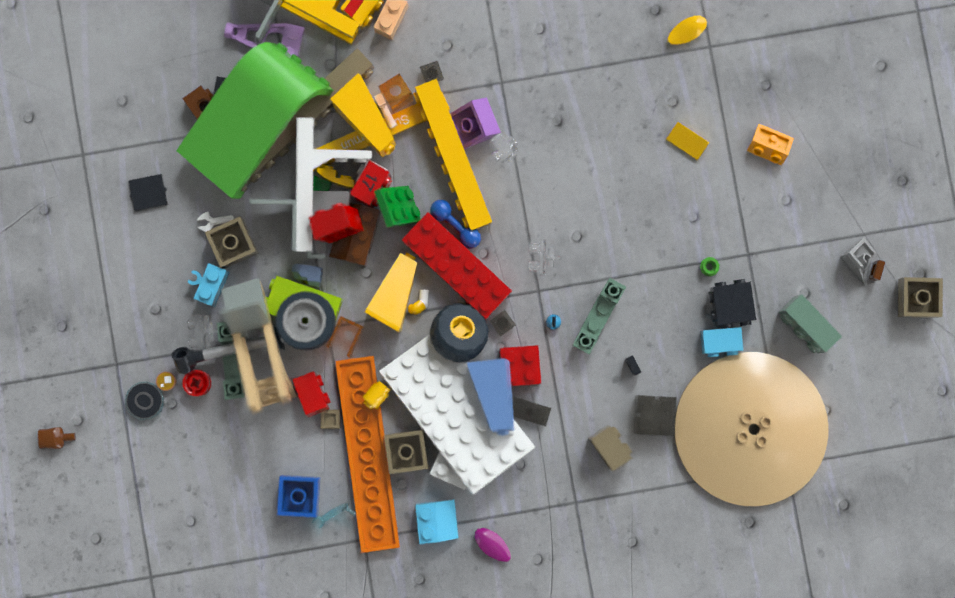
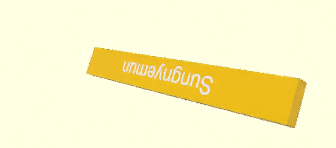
[313,92,450,172]

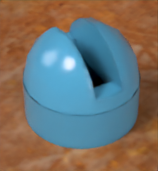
[546,314,561,330]

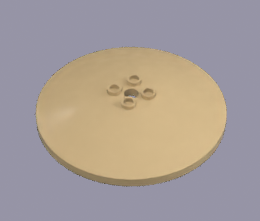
[674,352,828,506]

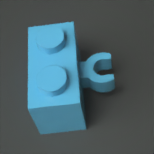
[188,263,230,307]

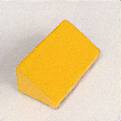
[666,122,709,160]

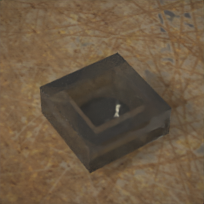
[420,60,444,83]
[489,310,516,337]

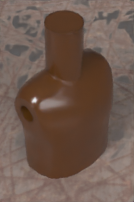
[38,427,76,449]

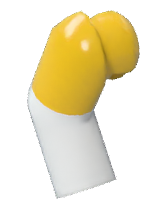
[408,290,429,315]

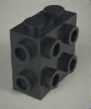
[708,279,757,329]

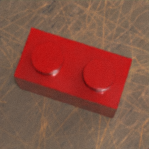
[292,371,331,418]

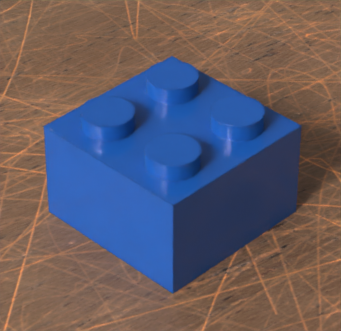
[277,475,321,517]

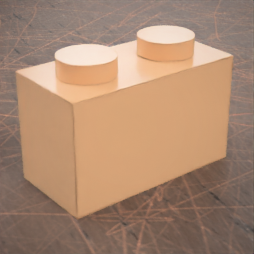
[374,0,408,40]

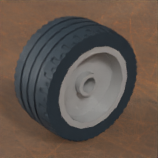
[276,291,336,350]

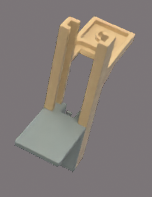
[220,278,297,413]

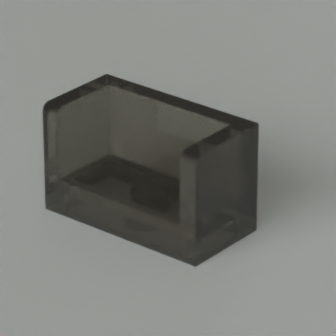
[512,397,551,427]

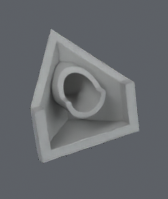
[841,238,876,285]

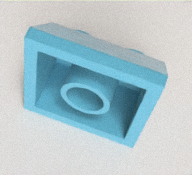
[415,499,458,544]

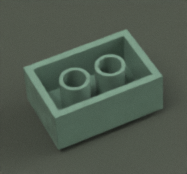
[778,294,843,354]

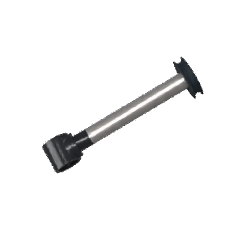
[171,326,285,374]

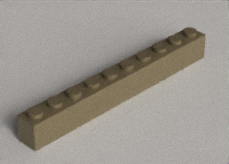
[241,48,374,193]

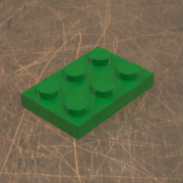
[374,185,421,228]

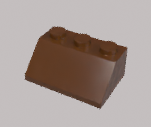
[329,203,381,267]

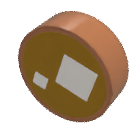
[156,372,176,391]

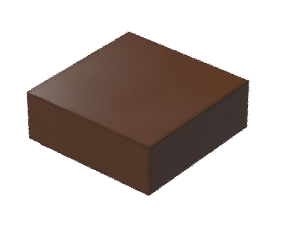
[869,260,885,281]

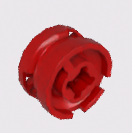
[182,370,212,396]

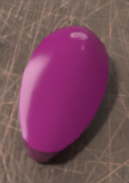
[474,528,511,562]

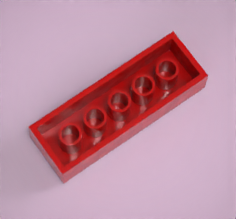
[402,212,512,319]

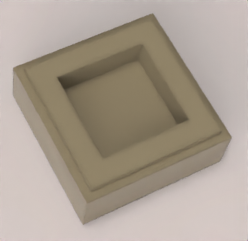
[320,409,340,429]

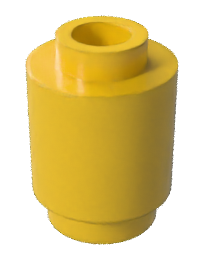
[363,381,391,410]

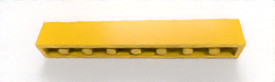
[413,79,492,230]

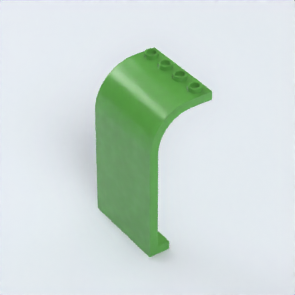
[176,42,334,199]

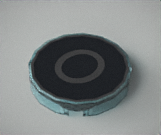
[125,382,164,420]

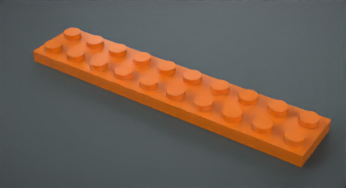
[335,356,400,553]

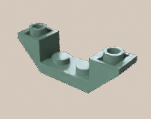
[573,278,626,355]
[217,322,245,400]

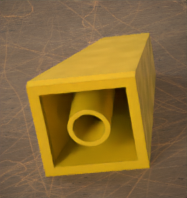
[330,73,396,158]
[365,252,418,333]

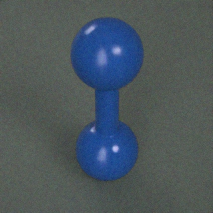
[430,200,481,249]

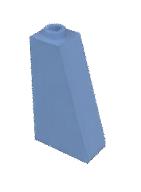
[467,359,515,435]

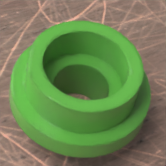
[700,257,719,276]

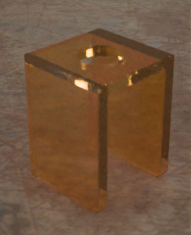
[378,73,414,113]
[326,316,365,358]

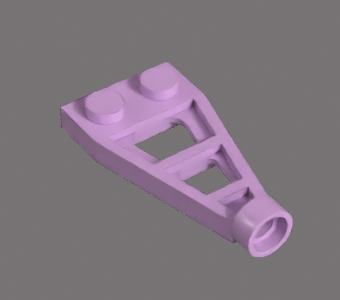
[224,22,305,57]

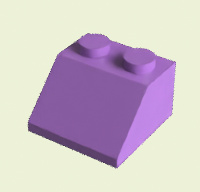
[450,98,501,149]

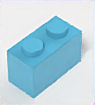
[700,327,743,357]

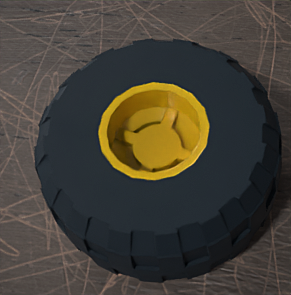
[429,303,489,362]

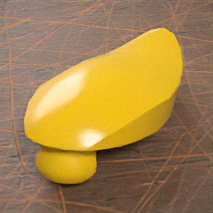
[668,16,707,45]

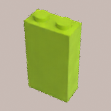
[266,276,343,324]

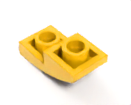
[317,165,356,189]

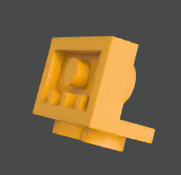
[747,124,794,165]

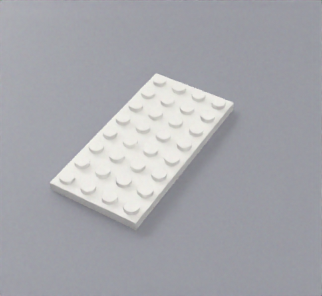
[379,335,535,495]

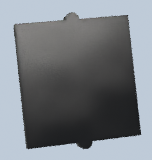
[129,174,168,211]

